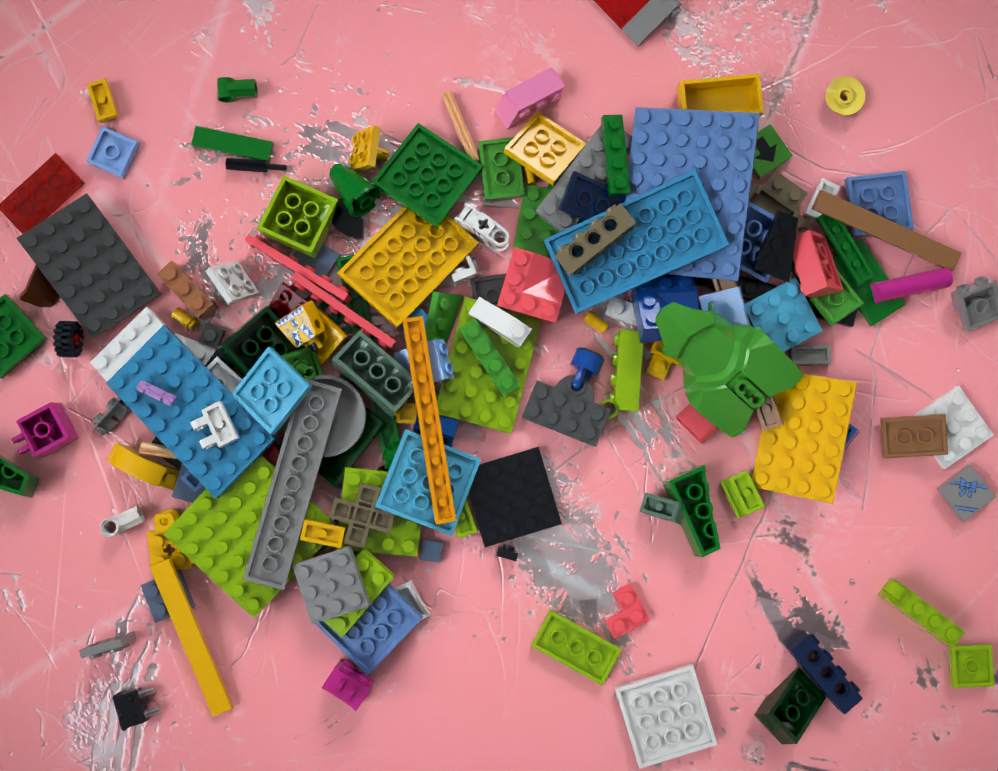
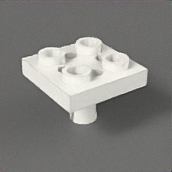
[205,260,259,305]

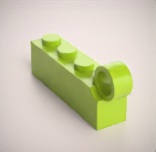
[599,329,643,419]
[878,578,965,648]

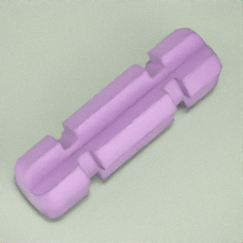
[136,380,177,406]

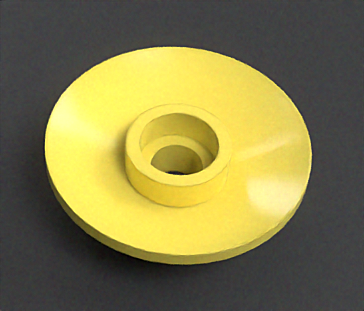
[825,76,866,116]

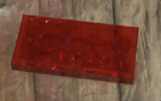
[0,153,85,234]

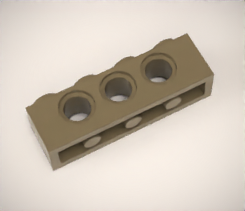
[555,203,637,277]

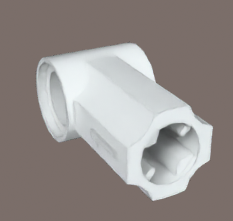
[100,506,145,537]

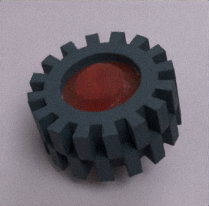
[53,321,84,358]

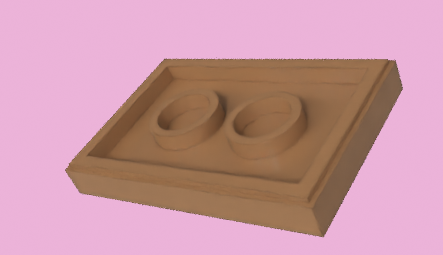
[880,414,948,459]

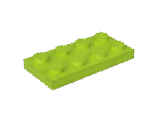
[324,548,396,638]
[531,609,622,686]

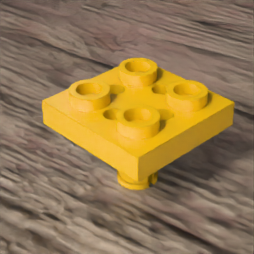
[349,125,389,173]

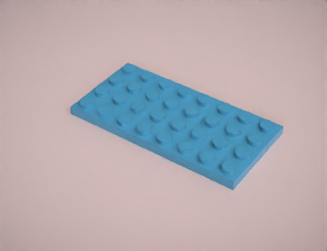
[544,170,729,314]
[106,325,277,499]

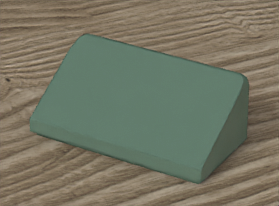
[640,492,682,524]

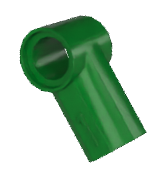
[217,77,258,103]

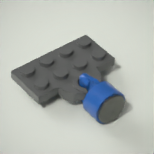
[522,347,612,448]

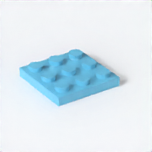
[744,278,823,352]
[232,347,313,435]

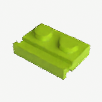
[720,469,765,518]

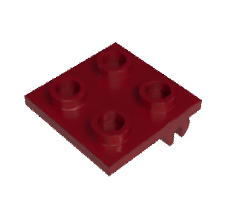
[268,282,314,320]

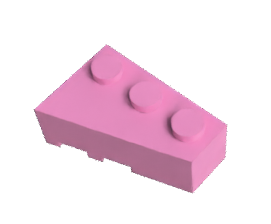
[495,67,565,130]

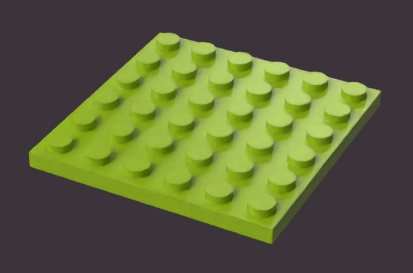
[163,455,338,618]

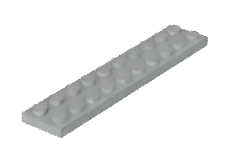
[243,378,342,590]

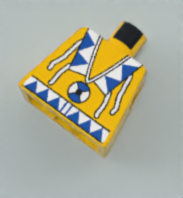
[275,300,325,352]

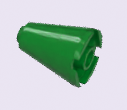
[329,163,382,217]

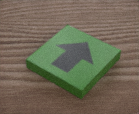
[753,124,793,179]

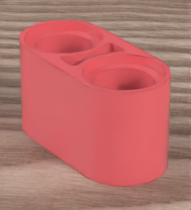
[676,403,717,444]

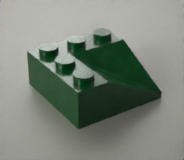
[217,306,303,377]

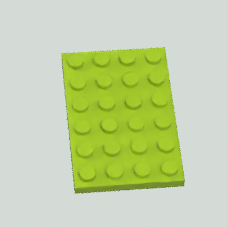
[437,297,541,434]

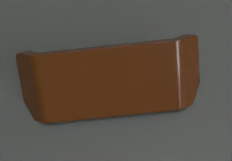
[20,265,58,307]

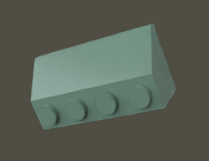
[331,330,414,419]

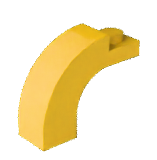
[107,442,180,491]

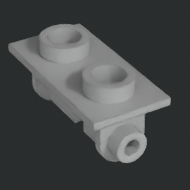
[92,397,130,435]

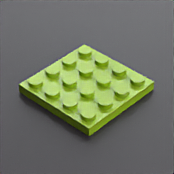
[336,467,421,557]

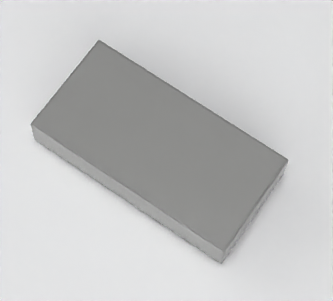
[789,345,831,366]

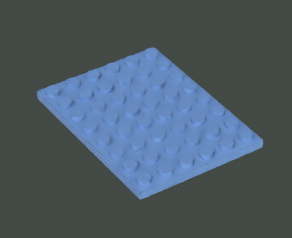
[624,107,760,281]

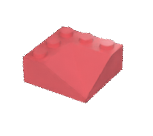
[497,247,565,324]

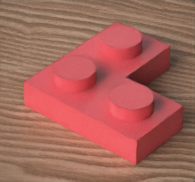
[604,583,650,639]

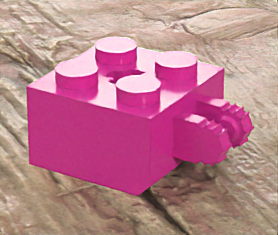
[11,402,79,458]
[322,659,374,711]

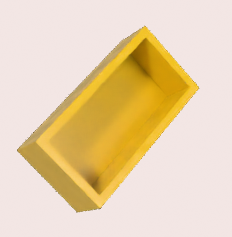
[676,73,764,117]

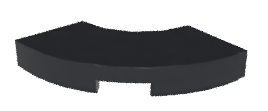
[331,199,364,240]

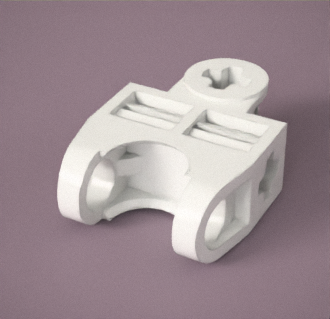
[454,203,509,252]

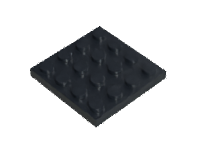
[469,447,562,547]

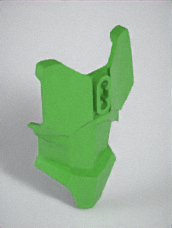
[655,301,804,438]

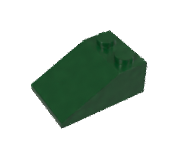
[754,668,826,744]

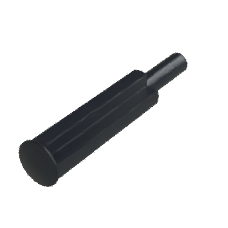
[225,158,287,172]

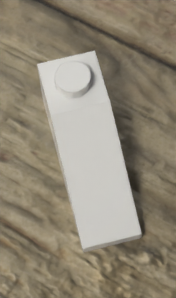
[468,297,532,348]

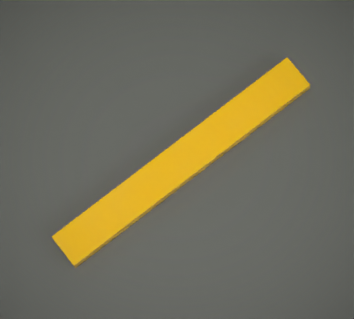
[149,558,233,717]

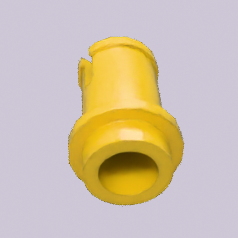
[171,307,199,331]
[583,310,610,334]

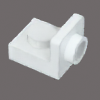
[451,255,479,286]

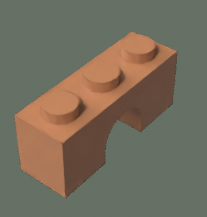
[157,260,219,321]

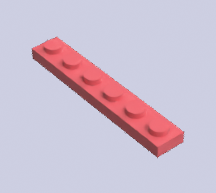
[245,233,353,305]
[291,272,397,350]

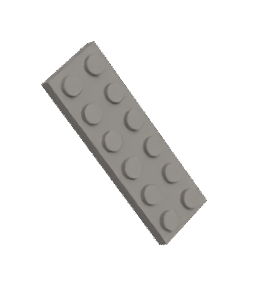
[534,125,632,232]

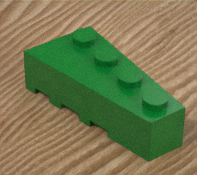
[0,455,39,498]
[662,465,721,557]

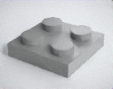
[79,631,136,660]

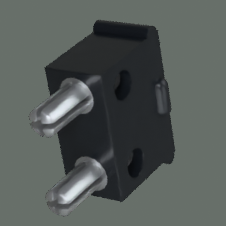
[112,686,161,731]

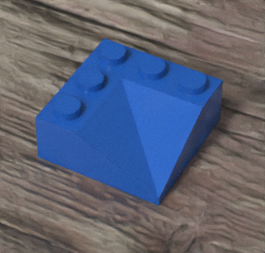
[631,276,699,343]

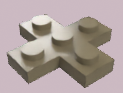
[329,482,395,548]

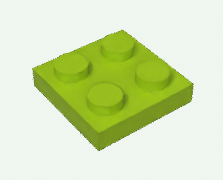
[948,643,995,688]

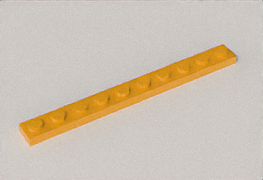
[402,316,456,525]

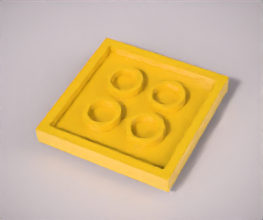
[503,112,586,186]

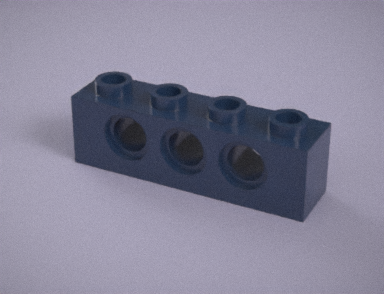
[785,631,863,715]

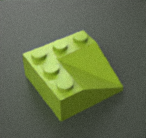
[257,175,339,259]

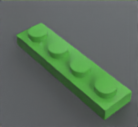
[458,318,521,397]

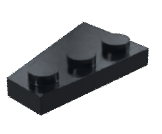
[751,210,798,283]

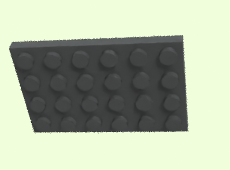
[16,193,162,339]

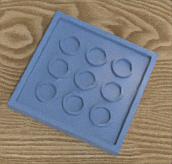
[315,583,423,676]

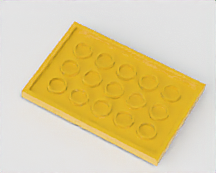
[337,207,479,329]
[752,374,858,504]

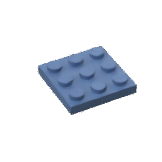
[844,171,914,238]

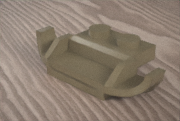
[749,170,813,230]

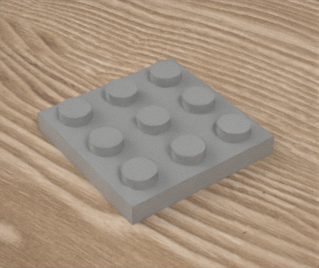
[292,545,371,624]

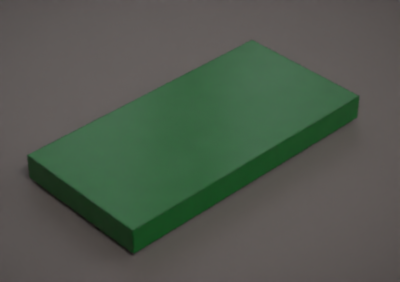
[833,238,906,327]

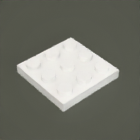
[913,385,994,469]

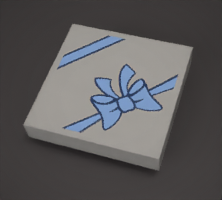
[937,465,996,522]

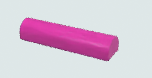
[870,268,953,304]

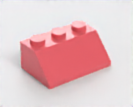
[793,230,844,298]

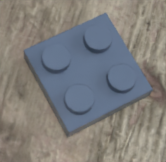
[140,569,195,623]

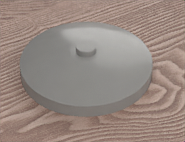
[284,375,367,457]

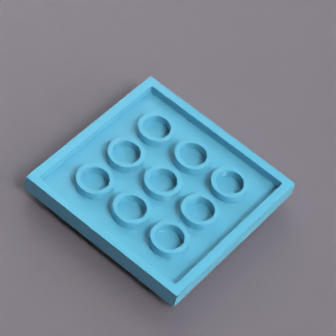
[375,429,481,536]

